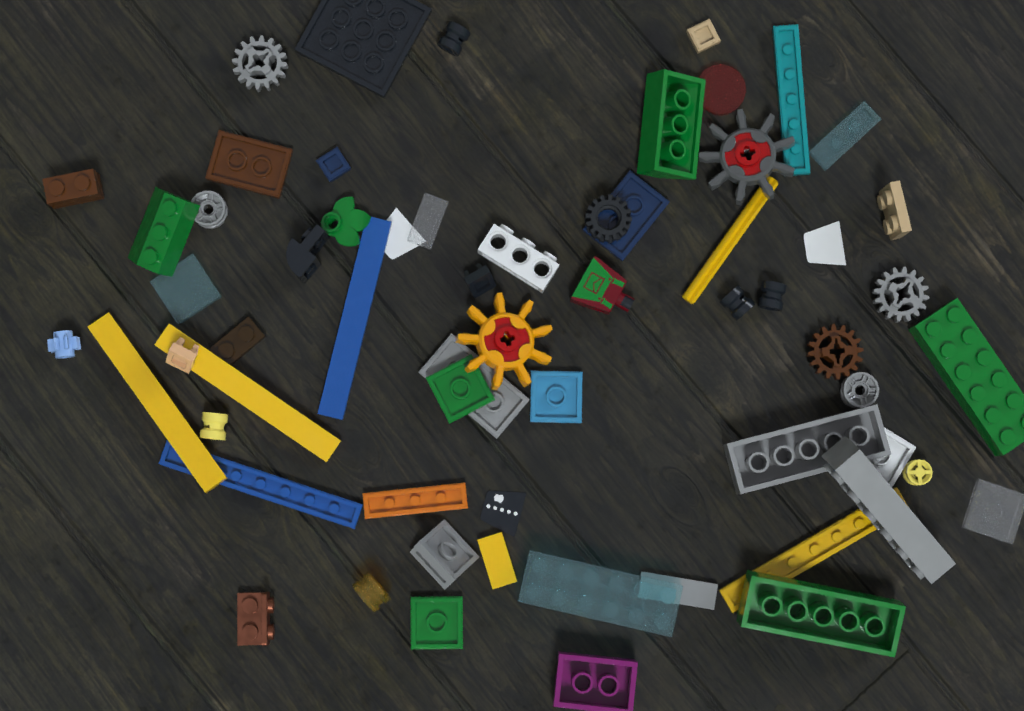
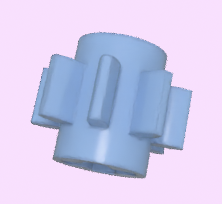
[47,330,81,359]

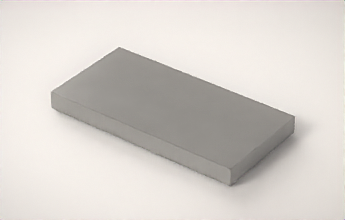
[418,333,530,439]

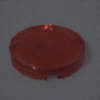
[698,64,746,116]

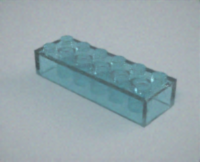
[518,549,683,637]

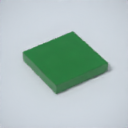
[426,354,495,424]
[411,596,463,650]

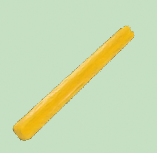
[682,176,778,304]

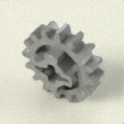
[232,35,288,92]
[872,267,929,323]

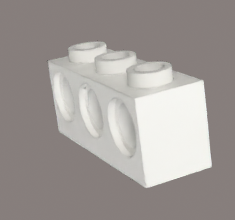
[478,224,559,293]

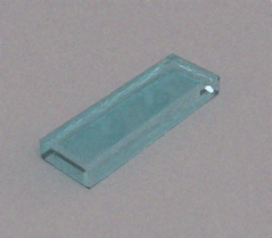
[809,101,881,171]

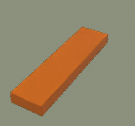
[362,483,468,519]

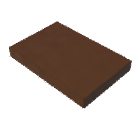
[205,130,293,199]

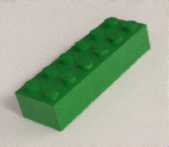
[908,298,1024,456]
[736,570,906,657]

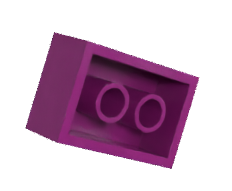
[552,651,638,711]

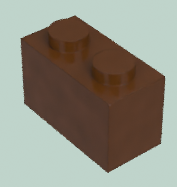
[42,169,104,209]

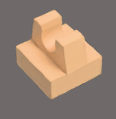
[165,337,199,374]

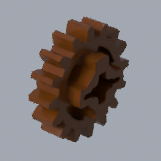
[806,324,864,380]

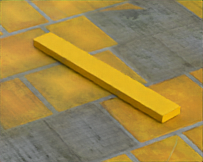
[88,312,227,493]
[154,324,341,462]
[719,487,908,613]

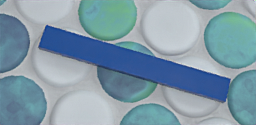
[317,217,392,420]
[159,440,363,529]

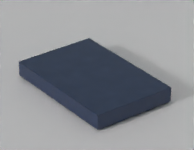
[582,171,670,262]

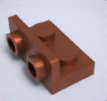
[237,592,275,646]

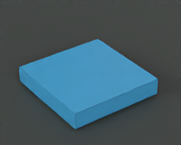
[530,371,583,423]

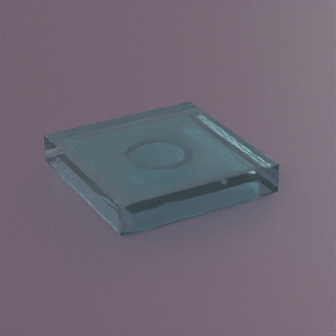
[150,254,222,325]

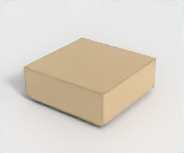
[686,19,721,54]

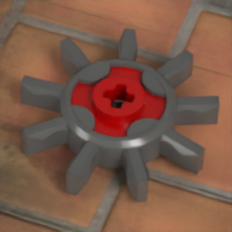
[699,109,795,205]

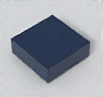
[316,147,351,183]

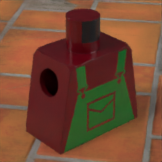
[570,256,635,315]

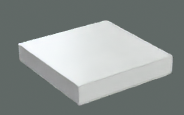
[869,427,916,487]

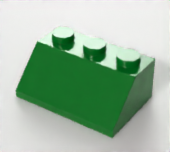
[128,187,200,277]

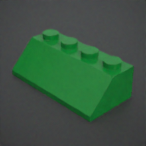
[637,69,706,180]

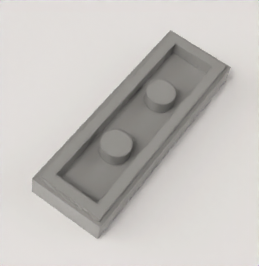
[637,571,718,610]

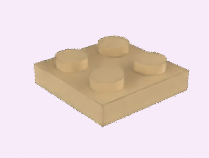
[877,180,912,241]

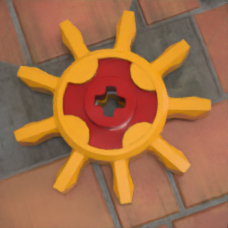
[455,293,553,390]

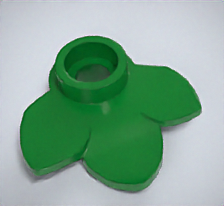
[321,197,371,247]

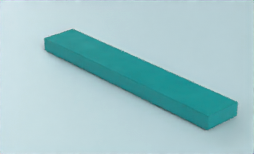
[772,24,811,176]

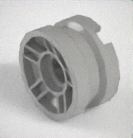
[191,191,228,229]
[839,372,879,409]

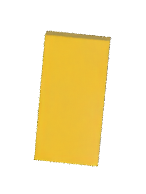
[477,532,517,589]

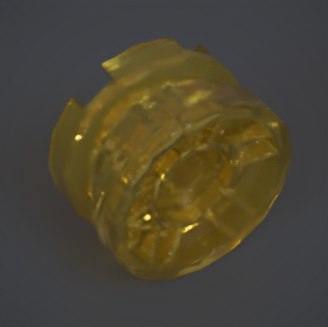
[352,571,391,612]

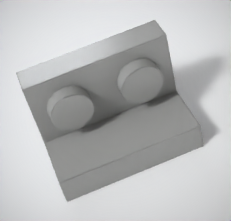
[410,519,479,590]

